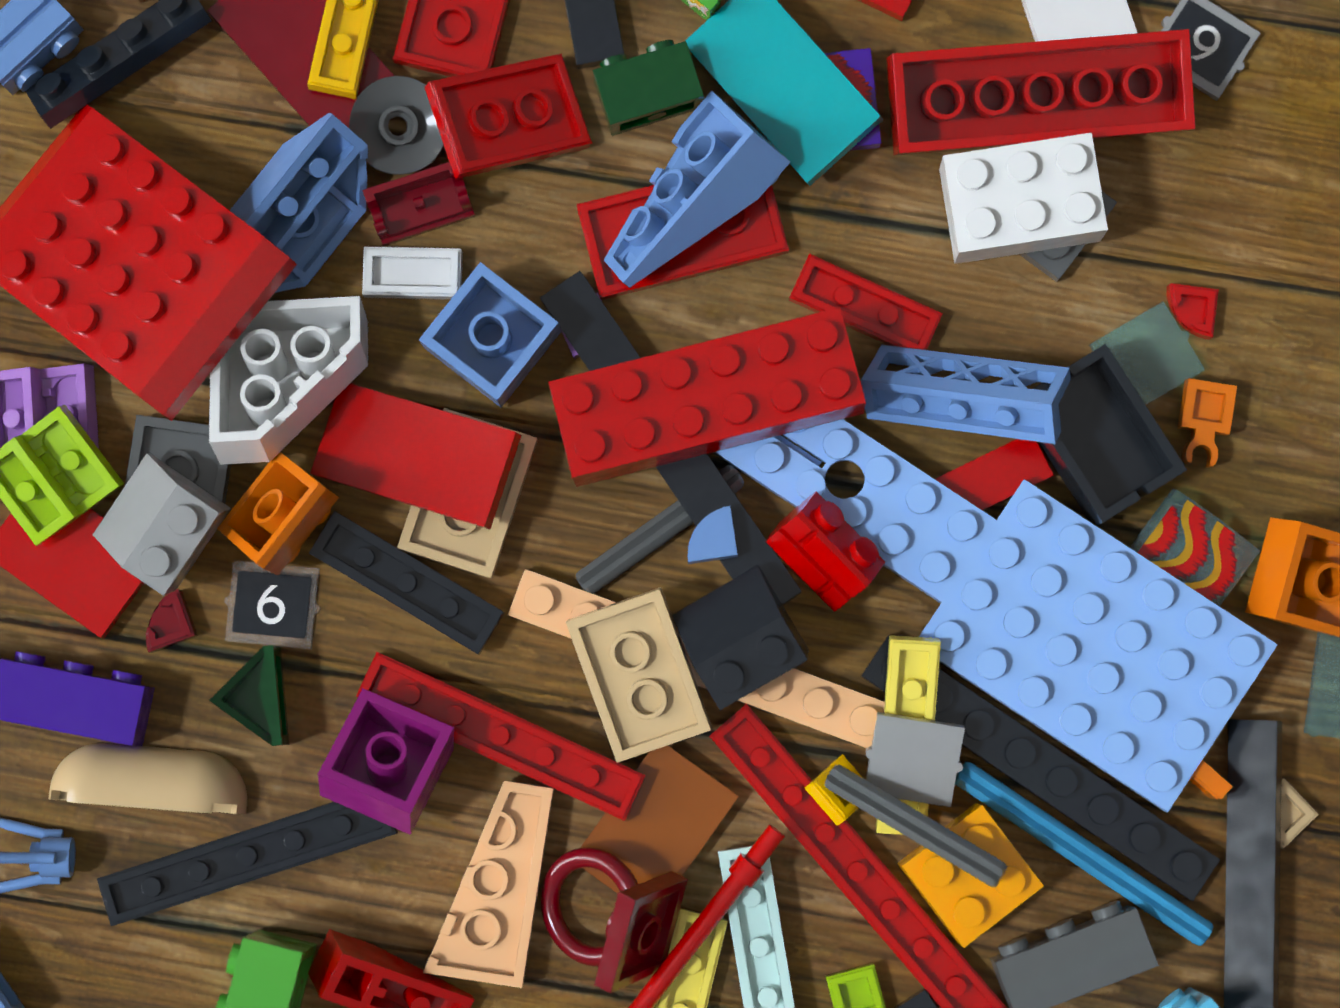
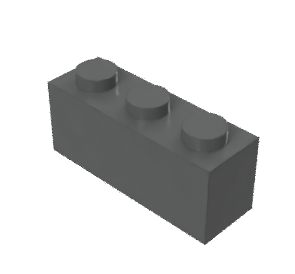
[989,901,1159,1008]

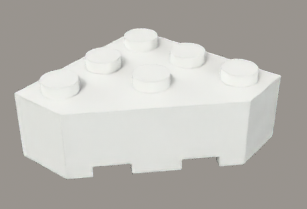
[209,296,368,465]

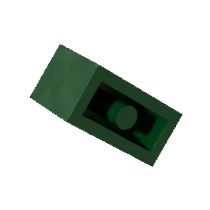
[593,40,704,136]

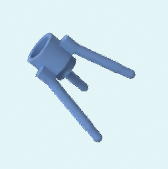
[0,817,76,893]

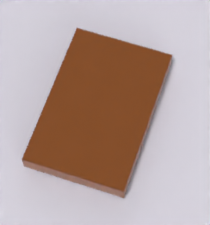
[580,745,739,894]

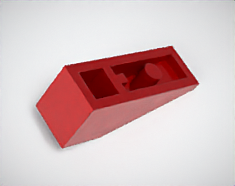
[308,929,475,1008]

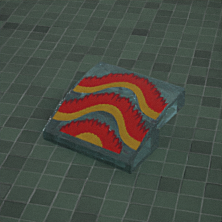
[1129,489,1260,607]

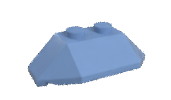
[230,113,368,293]

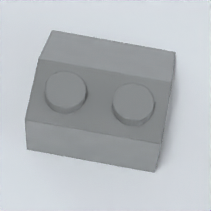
[93,453,231,596]

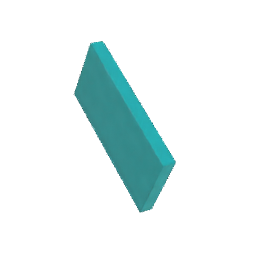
[685,0,883,186]

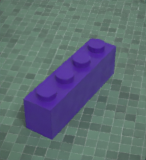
[0,651,155,746]

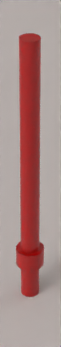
[628,824,785,1008]

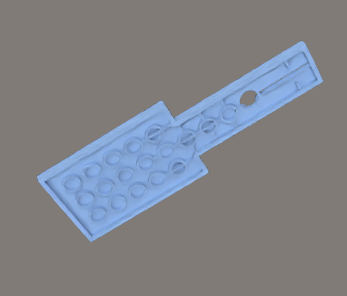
[712,419,1278,812]

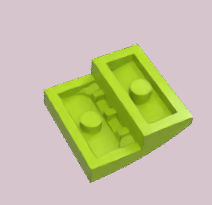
[0,404,124,546]

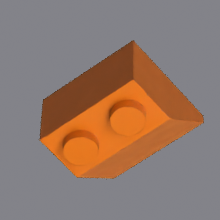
[217,452,339,576]
[1245,517,1340,638]

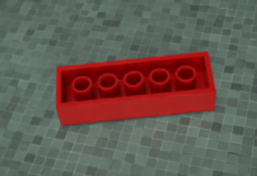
[886,29,1195,155]
[548,307,866,487]

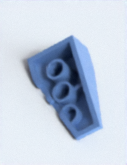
[604,90,790,288]

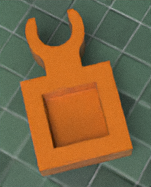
[1178,378,1237,468]

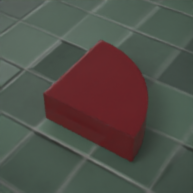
[146,589,198,653]

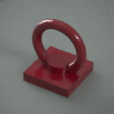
[541,847,688,993]

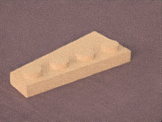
[423,781,554,988]

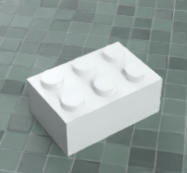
[939,132,1108,264]

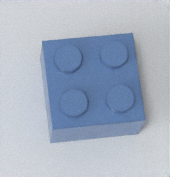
[419,262,561,408]

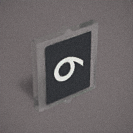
[224,560,321,649]

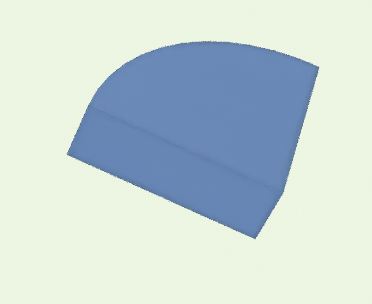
[688,506,738,564]

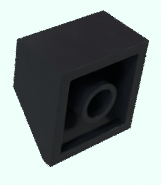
[672,565,809,710]

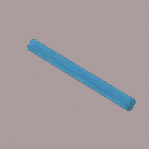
[955,762,1214,946]

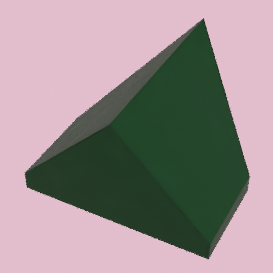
[209,645,289,746]

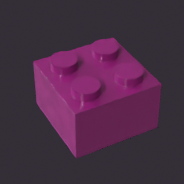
[318,689,454,835]

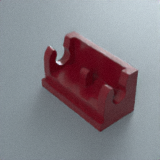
[362,162,476,247]

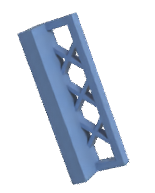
[861,345,1071,444]

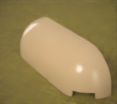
[49,743,247,814]

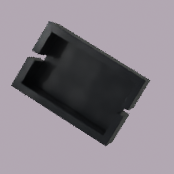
[1033,343,1187,526]

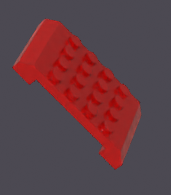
[0,105,297,421]

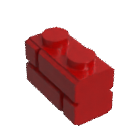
[765,491,885,612]

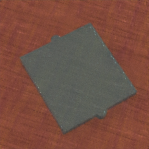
[1089,301,1205,405]

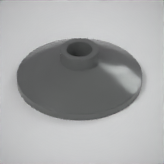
[349,76,443,175]

